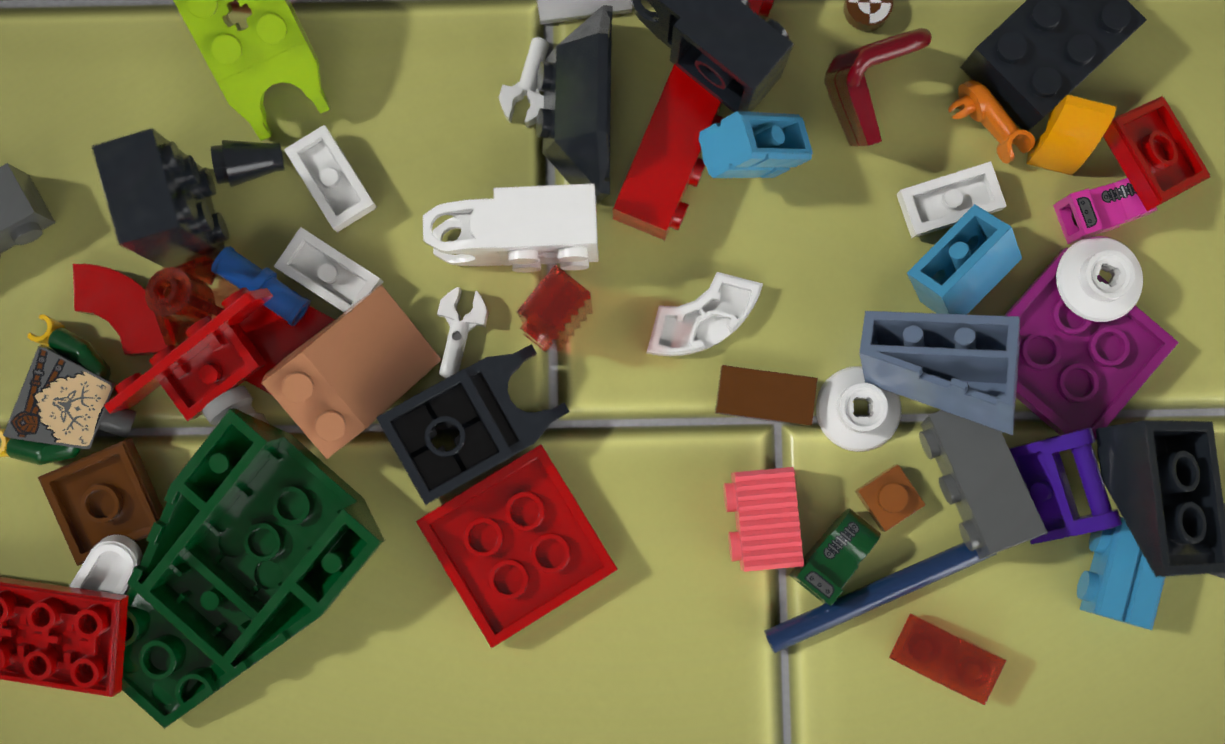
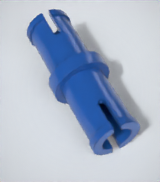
[211,246,311,326]

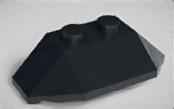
[536,5,613,204]

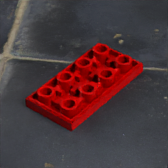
[0,577,129,697]

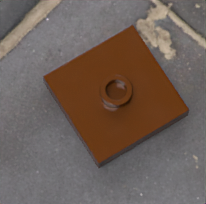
[38,438,163,566]

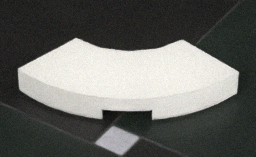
[647,272,763,356]

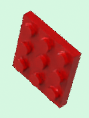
[416,444,618,648]

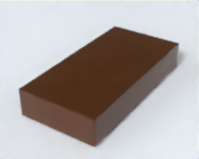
[715,365,818,426]

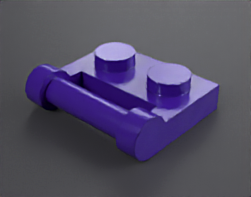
[1009,427,1122,545]

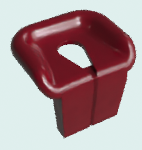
[824,28,932,146]

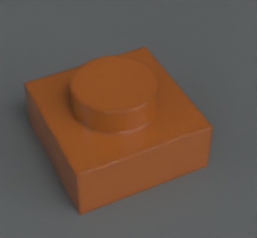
[855,464,925,532]

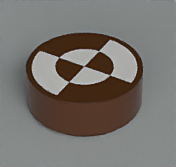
[843,0,893,31]

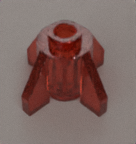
[145,256,225,347]

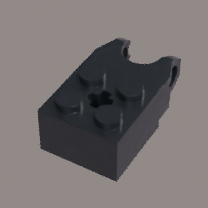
[631,0,794,113]
[376,344,570,505]

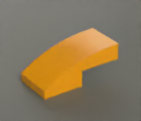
[1026,95,1116,175]

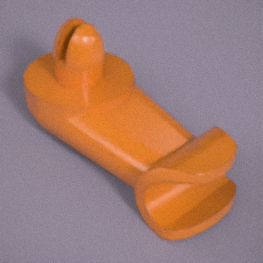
[948,80,1035,164]

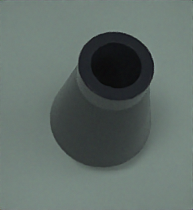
[211,140,285,187]

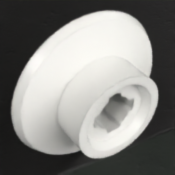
[1056,236,1143,322]
[816,366,901,452]

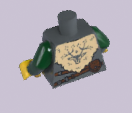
[0,314,137,465]

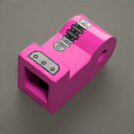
[1053,178,1158,244]

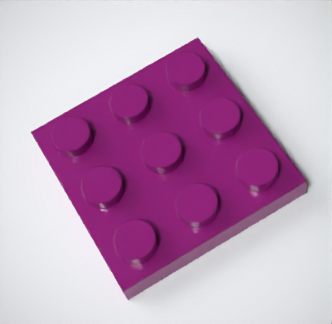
[1004,247,1179,444]

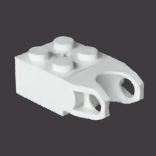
[423,184,599,273]

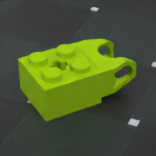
[173,0,331,141]

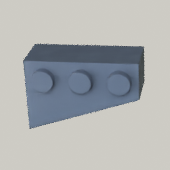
[859,311,1020,435]

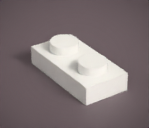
[284,125,377,232]
[896,162,1007,238]
[274,227,384,312]

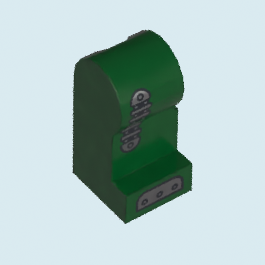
[789,508,881,606]

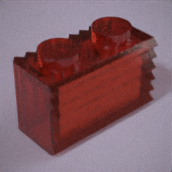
[517,265,593,353]

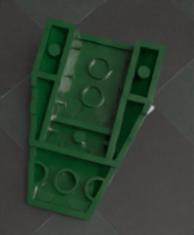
[122,408,385,729]

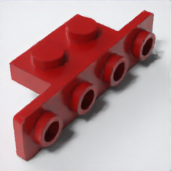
[104,287,273,422]

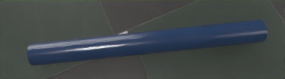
[764,542,997,653]

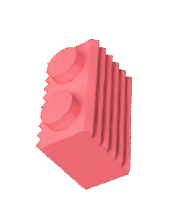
[723,467,804,572]

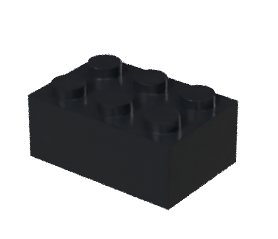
[960,0,1147,131]
[92,128,229,272]

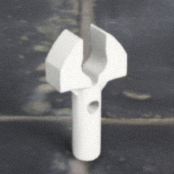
[499,37,549,127]
[437,287,489,378]

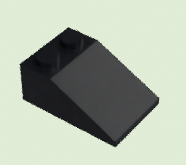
[1095,420,1225,577]

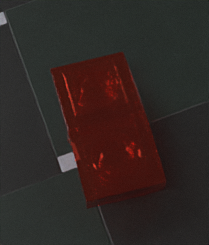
[889,613,1007,705]

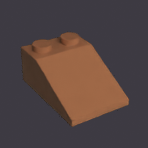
[262,284,442,459]

